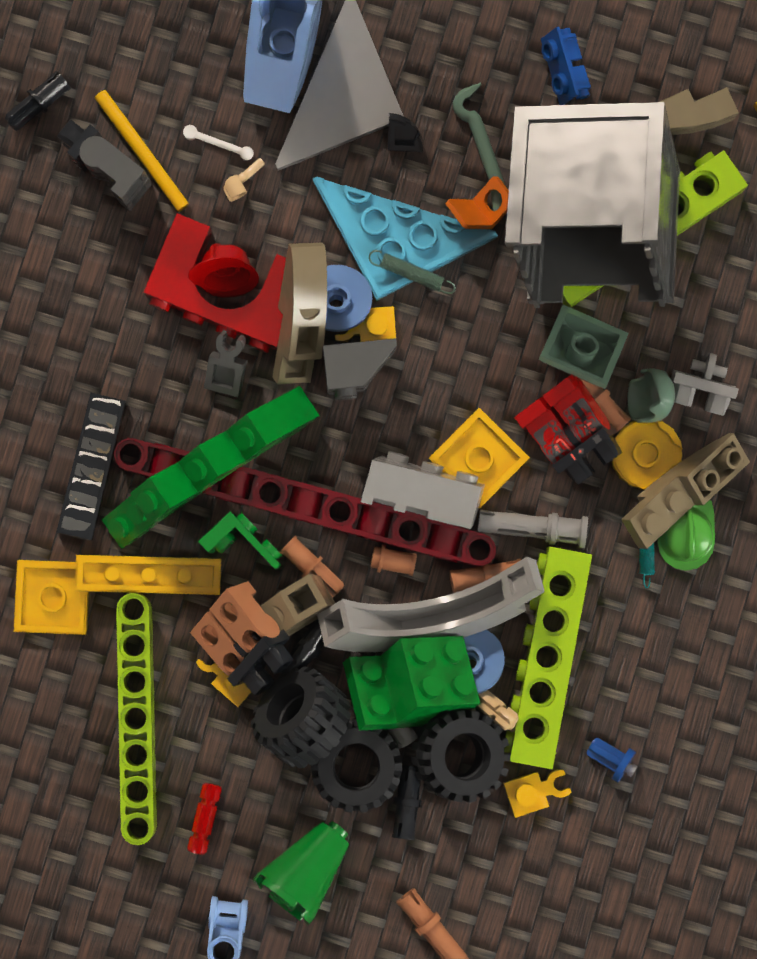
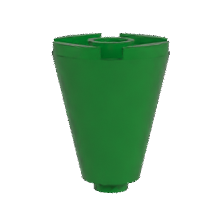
[253,821,350,926]

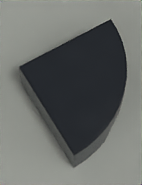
[387,113,423,152]

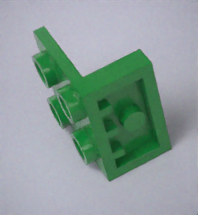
[198,511,283,571]

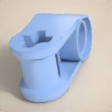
[207,896,248,959]

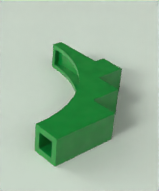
[102,386,320,549]

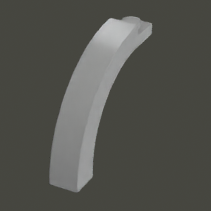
[317,557,545,652]

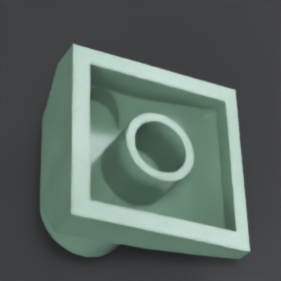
[539,305,629,389]

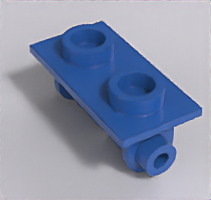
[541,27,591,105]

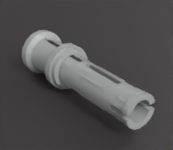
[478,509,588,548]

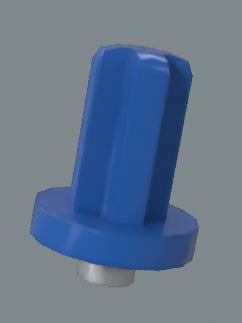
[587,738,637,783]

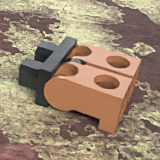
[190,581,294,696]

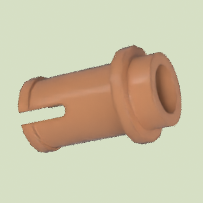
[370,544,417,576]

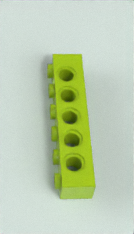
[563,150,748,308]
[504,546,592,770]

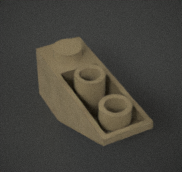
[260,574,335,636]

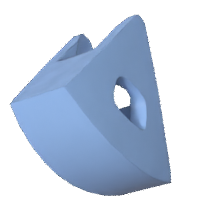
[243,0,322,113]

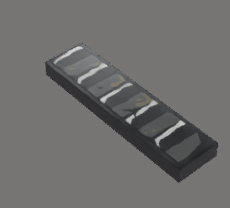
[56,393,127,541]

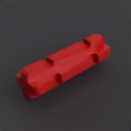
[187,783,222,855]

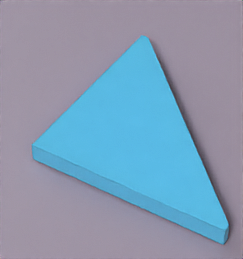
[313,177,498,301]

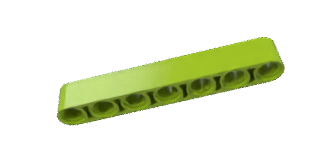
[116,593,157,846]

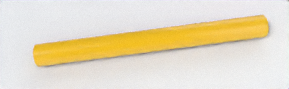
[94,90,189,212]

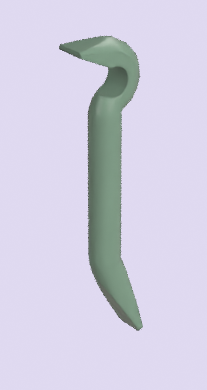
[453,83,505,227]

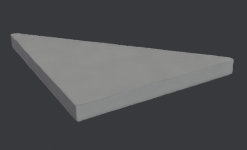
[275,0,403,171]

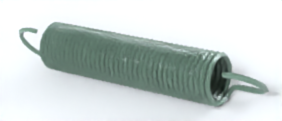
[369,250,455,294]

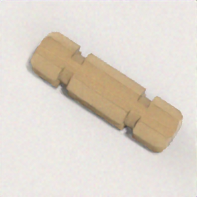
[475,690,519,730]

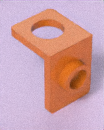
[445,176,509,229]

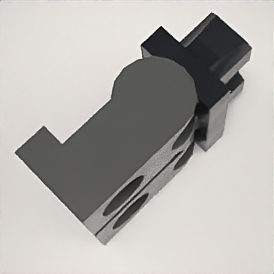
[57,120,152,211]

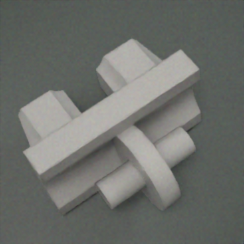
[671,353,739,416]

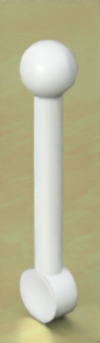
[183,125,254,160]

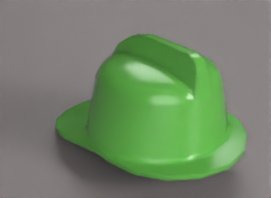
[657,500,715,571]

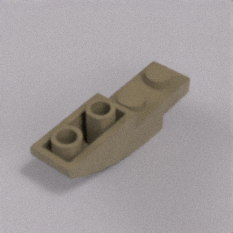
[272,243,327,385]
[621,433,750,549]

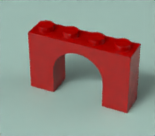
[144,213,286,353]

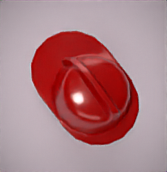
[188,243,259,298]

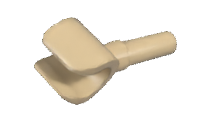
[224,158,265,202]

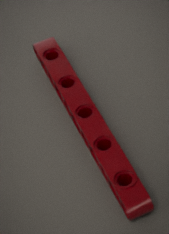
[114,438,496,567]

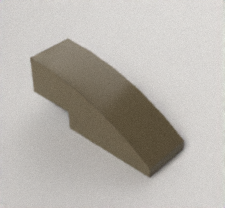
[659,87,739,135]

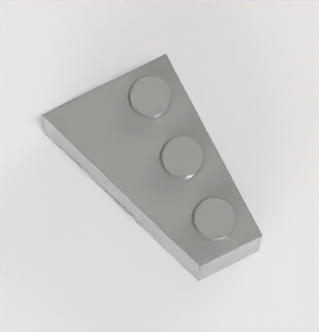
[361,451,485,529]

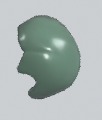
[627,368,676,423]

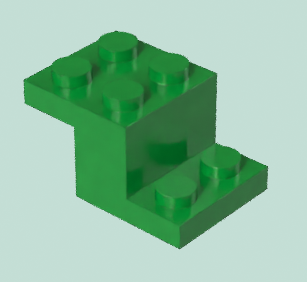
[343,636,480,731]

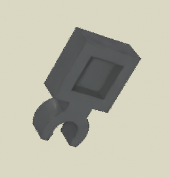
[204,330,247,397]

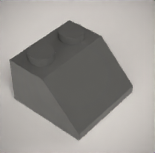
[323,338,397,401]

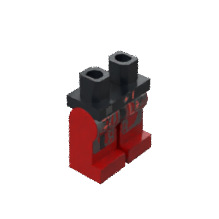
[514,375,622,485]

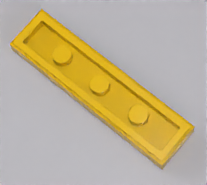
[75,555,221,595]

